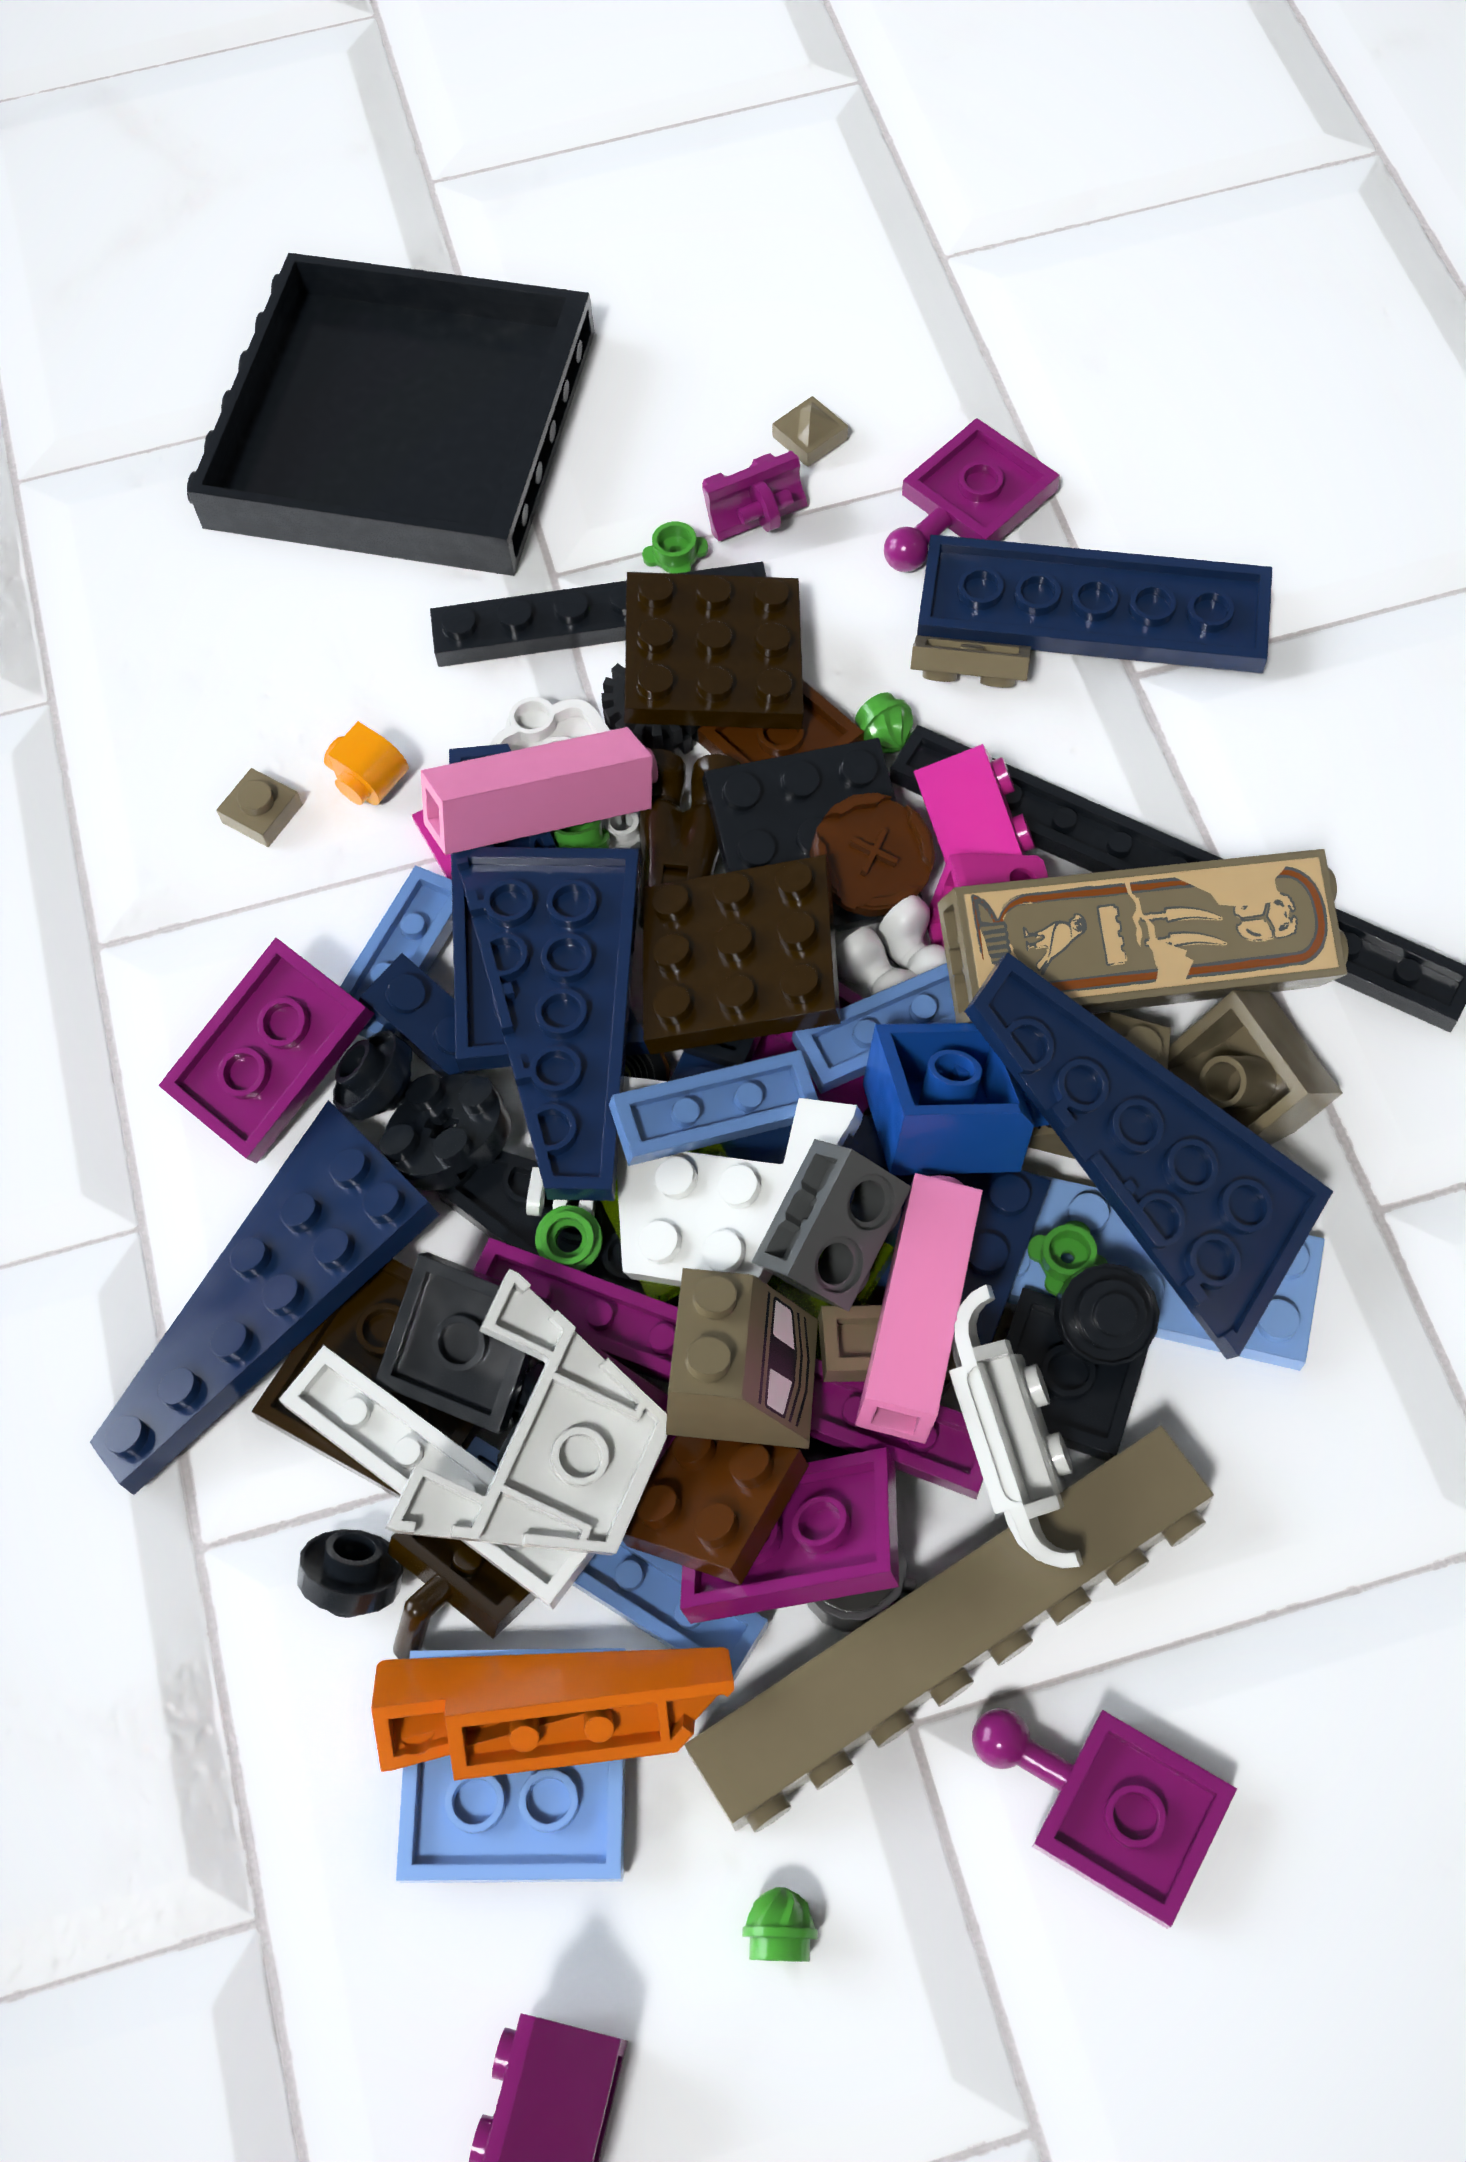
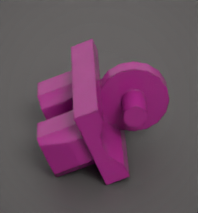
[702,451,808,542]

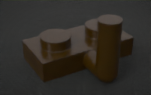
[387,1533,536,1659]

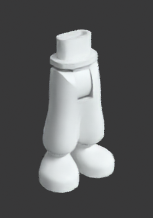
[836,895,947,995]

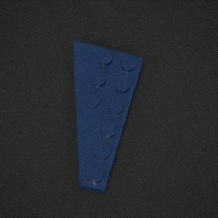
[964,952,1333,1360]
[89,1100,440,1495]

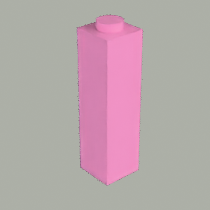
[421,727,658,855]
[855,1173,983,1444]

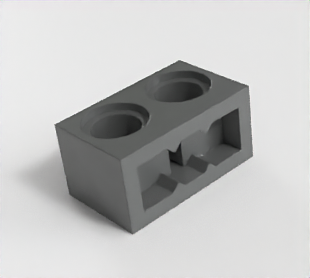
[752,1139,911,1311]

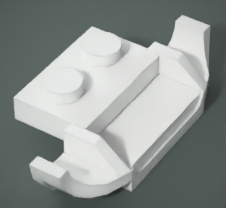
[949,1284,1083,1569]

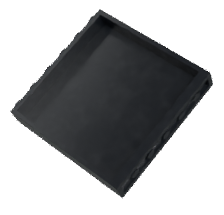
[187,252,595,576]

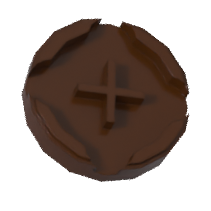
[810,793,935,917]

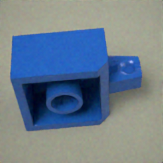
[863,1023,1049,1175]

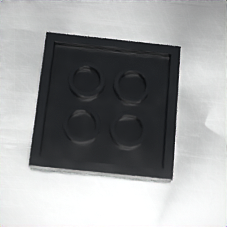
[702,738,923,932]

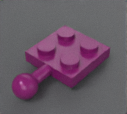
[883,418,1060,572]
[972,1708,1237,1929]

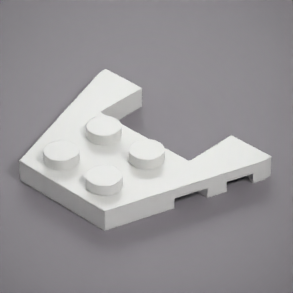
[617,1076,863,1287]
[385,1269,668,1556]

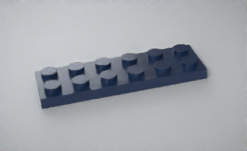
[917,534,1273,673]

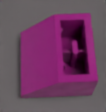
[469,2013,628,2162]

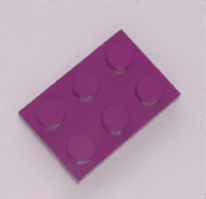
[158,937,375,1164]
[680,1447,900,1624]

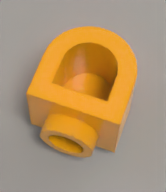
[324,721,409,805]

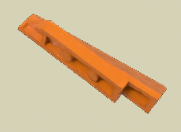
[371,1647,735,1781]

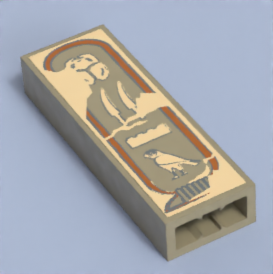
[937,849,1348,1023]

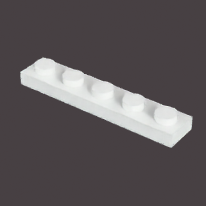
[279,1345,595,1610]

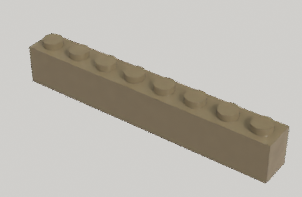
[684,1425,1214,1833]

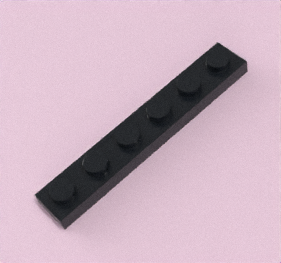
[430,561,766,667]

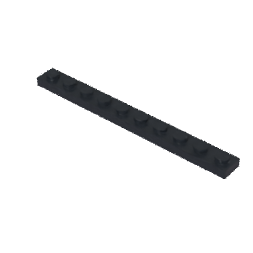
[889,725,1466,1033]

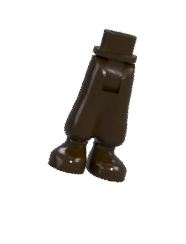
[639,749,741,929]

